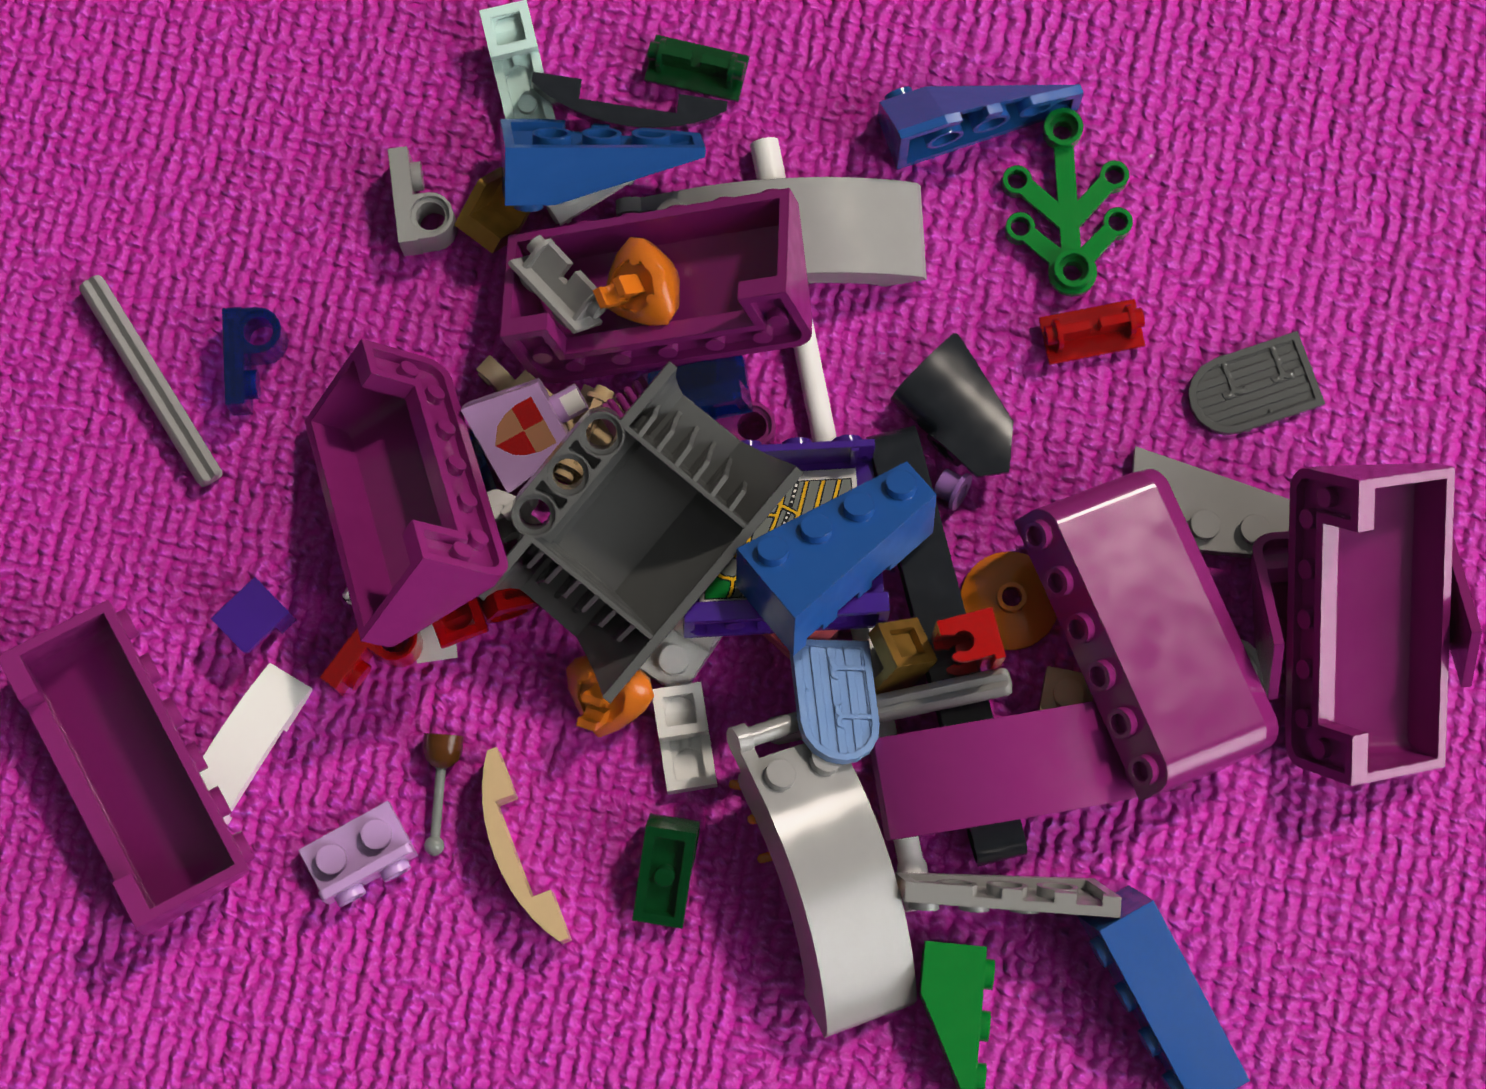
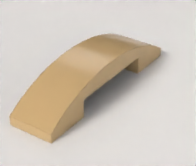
[482,747,572,944]

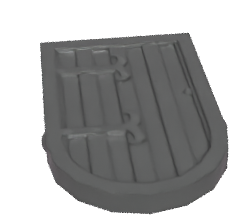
[1187,331,1325,435]

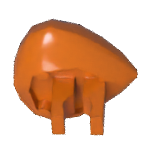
[592,237,680,326]
[566,655,654,737]

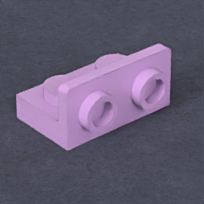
[298,801,418,907]

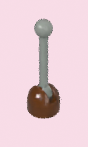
[422,733,464,856]

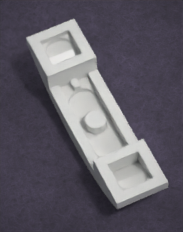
[200,663,313,826]

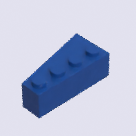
[736,461,937,656]
[1077,885,1250,1089]

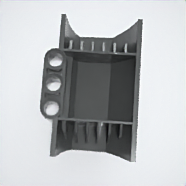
[478,361,804,703]

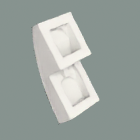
[653,682,718,795]

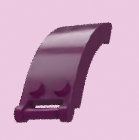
[870,701,1192,841]

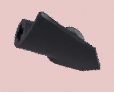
[890,333,1014,478]

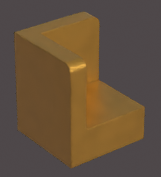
[454,167,530,254]
[868,617,938,694]

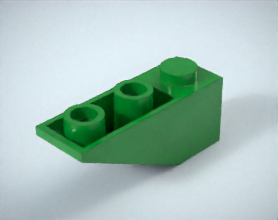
[918,941,995,1089]

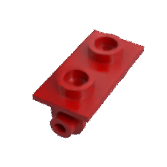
[1038,299,1146,365]

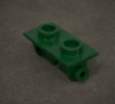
[644,35,750,102]

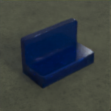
[647,355,753,420]

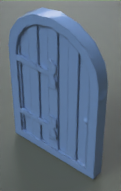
[789,639,880,765]

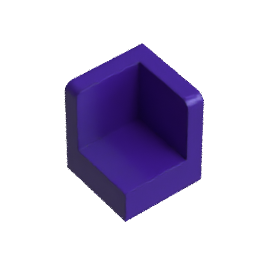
[211,577,297,654]

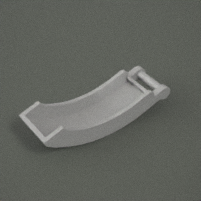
[615,177,927,287]
[726,711,917,1038]

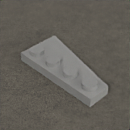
[1132,446,1290,559]

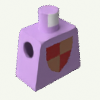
[461,378,589,493]

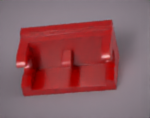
[931,607,1006,676]

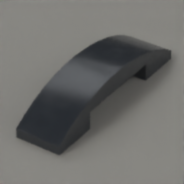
[531,72,728,131]

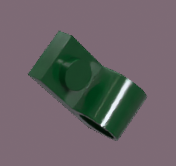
[632,813,700,929]

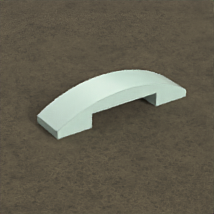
[479,0,556,120]

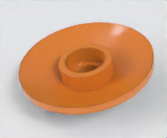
[961,551,1057,651]

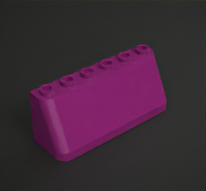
[500,188,812,383]
[305,339,508,647]
[1285,463,1455,786]
[1014,469,1279,801]
[0,600,255,936]

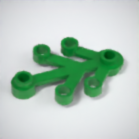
[1001,108,1133,297]

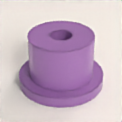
[934,468,972,511]

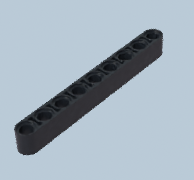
[866,425,1028,867]

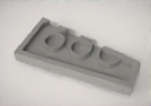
[895,872,1122,918]

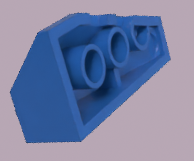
[877,84,1084,170]
[500,119,706,212]

